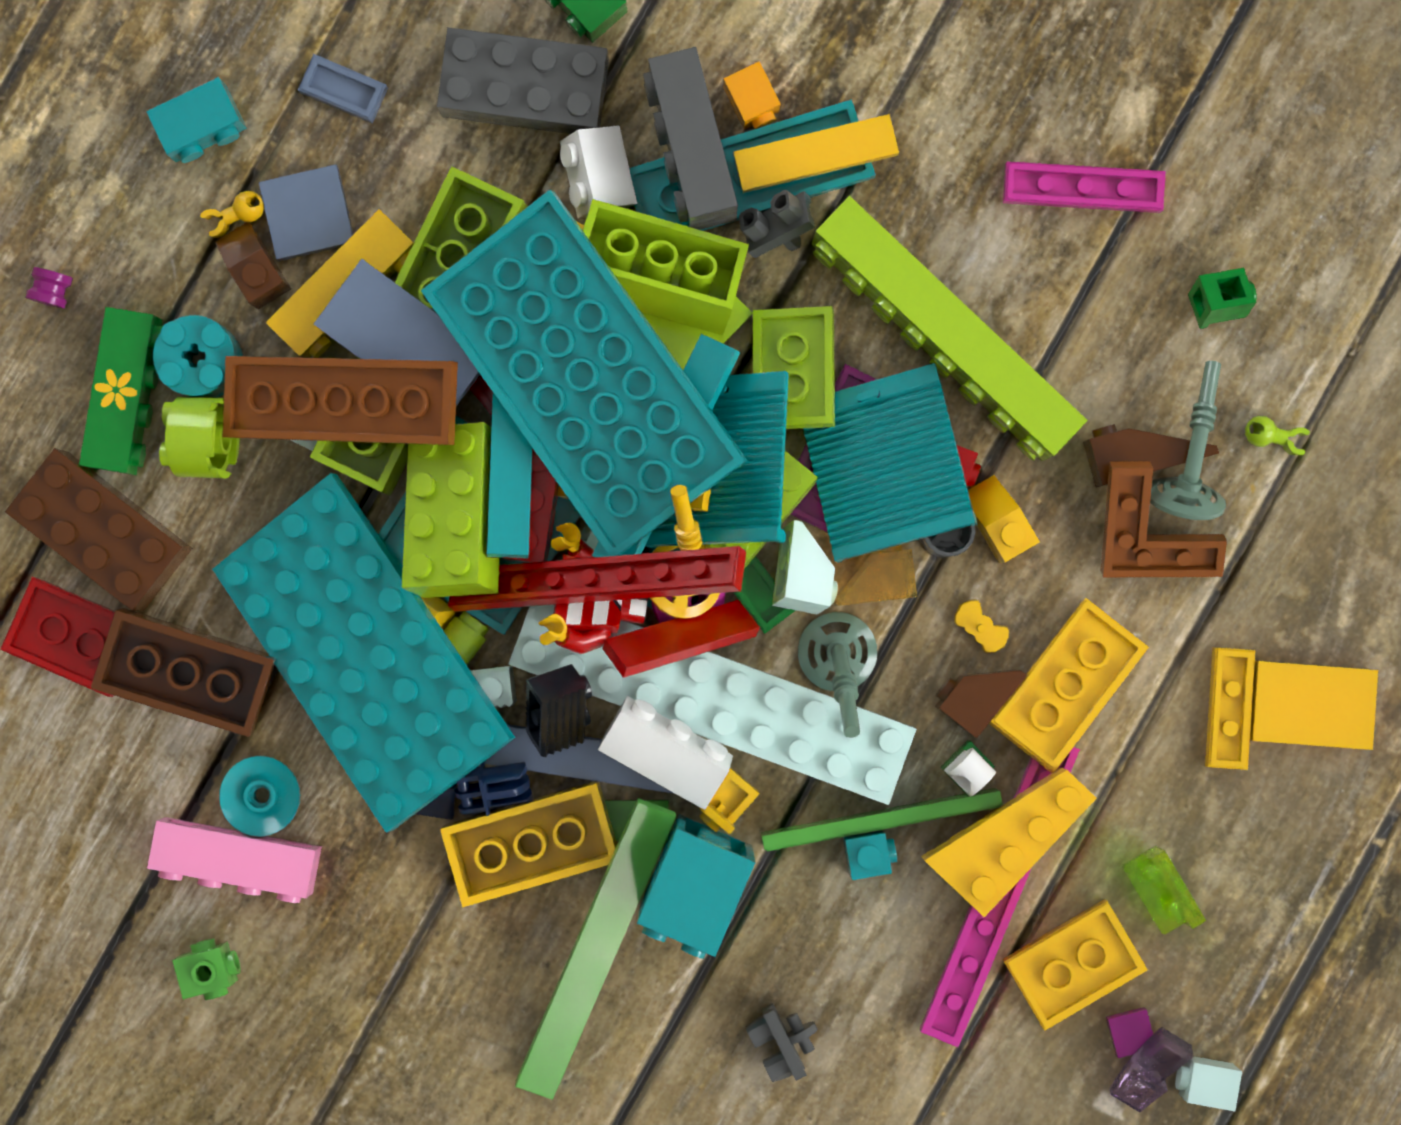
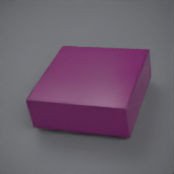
[1106,1007,1157,1058]

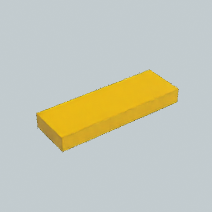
[1205,647,1255,770]

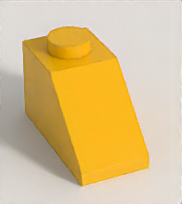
[968,475,1040,563]

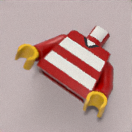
[539,523,647,654]

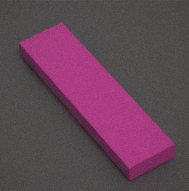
[1003,161,1166,213]

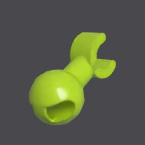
[1245,416,1310,456]

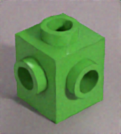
[172,938,241,1000]

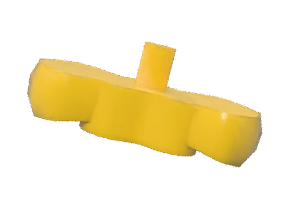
[954,599,1009,653]

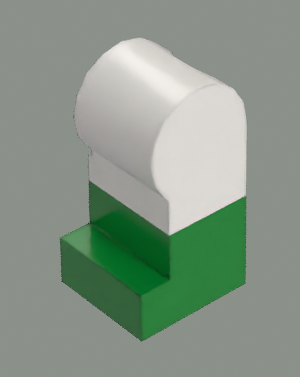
[940,740,996,797]

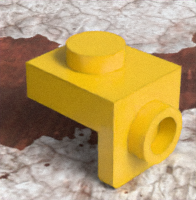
[699,767,760,834]

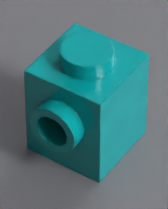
[843,830,897,880]

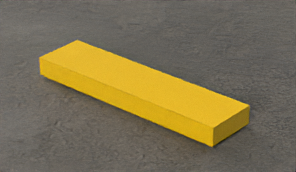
[733,114,899,193]

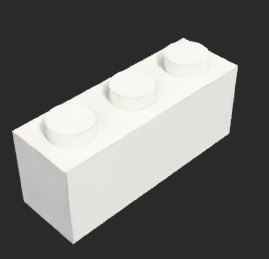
[598,696,733,810]

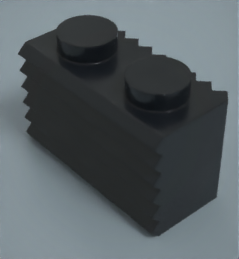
[525,664,592,757]

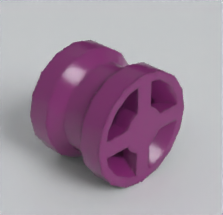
[25,267,73,309]

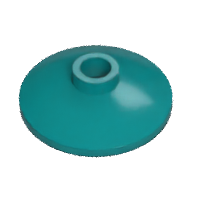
[219,756,300,837]

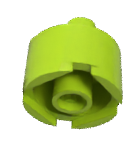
[159,397,240,479]

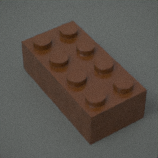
[5,448,193,611]
[91,608,276,737]

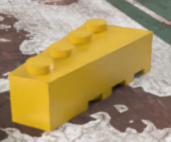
[921,767,1097,917]

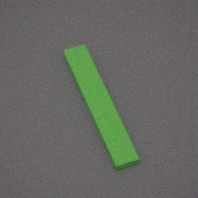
[761,788,1003,851]

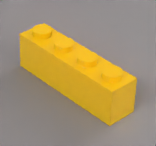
[265,209,414,358]

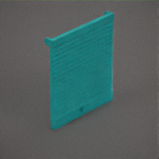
[803,363,978,563]
[645,371,789,548]

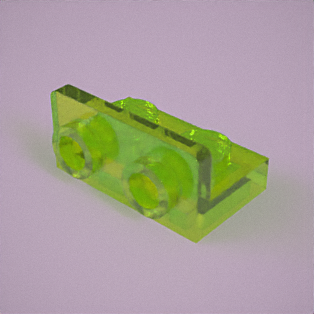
[1122,846,1206,934]

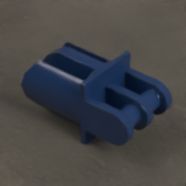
[454,762,533,816]

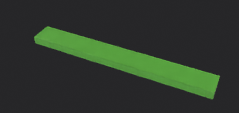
[515,798,676,1100]

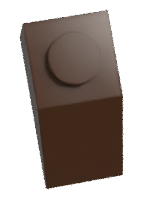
[215,222,292,310]
[935,669,1027,738]

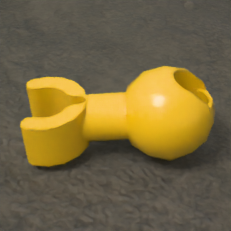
[200,191,264,238]

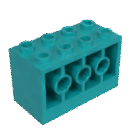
[637,814,756,959]

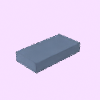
[298,54,388,124]

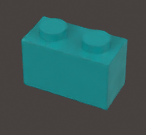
[146,77,247,163]

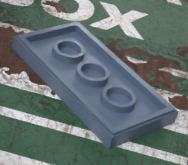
[314,259,480,406]

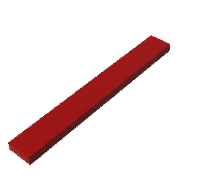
[448,546,746,611]

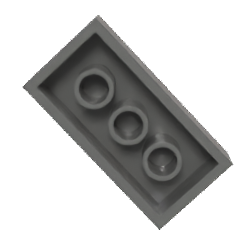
[437,27,609,134]
[643,47,738,230]

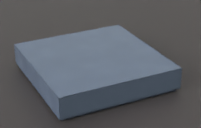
[259,164,354,261]

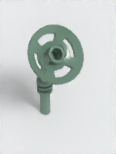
[1150,361,1226,520]
[798,612,877,738]

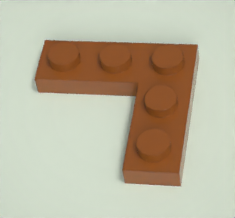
[1101,461,1227,578]

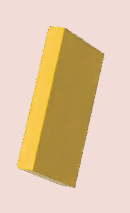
[1250,661,1378,750]
[1002,899,1148,1031]

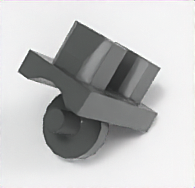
[739,189,815,258]
[746,1003,818,1082]

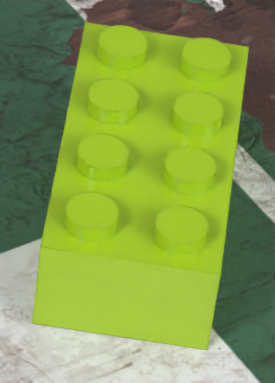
[583,199,749,336]
[402,422,499,598]

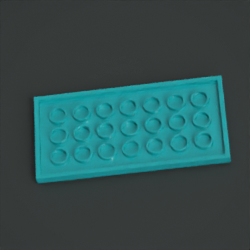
[421,190,748,556]
[212,473,516,833]

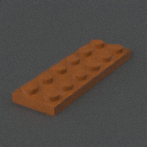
[222,356,458,445]

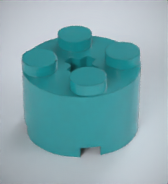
[153,315,243,398]

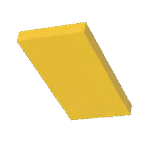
[989,598,1149,773]

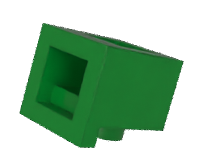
[1188,267,1257,329]

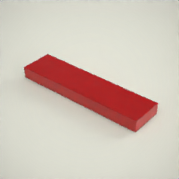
[602,600,760,678]

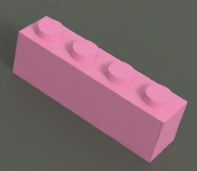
[147,817,322,903]

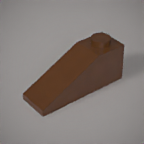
[1083,424,1219,488]

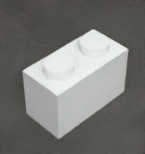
[560,126,637,219]

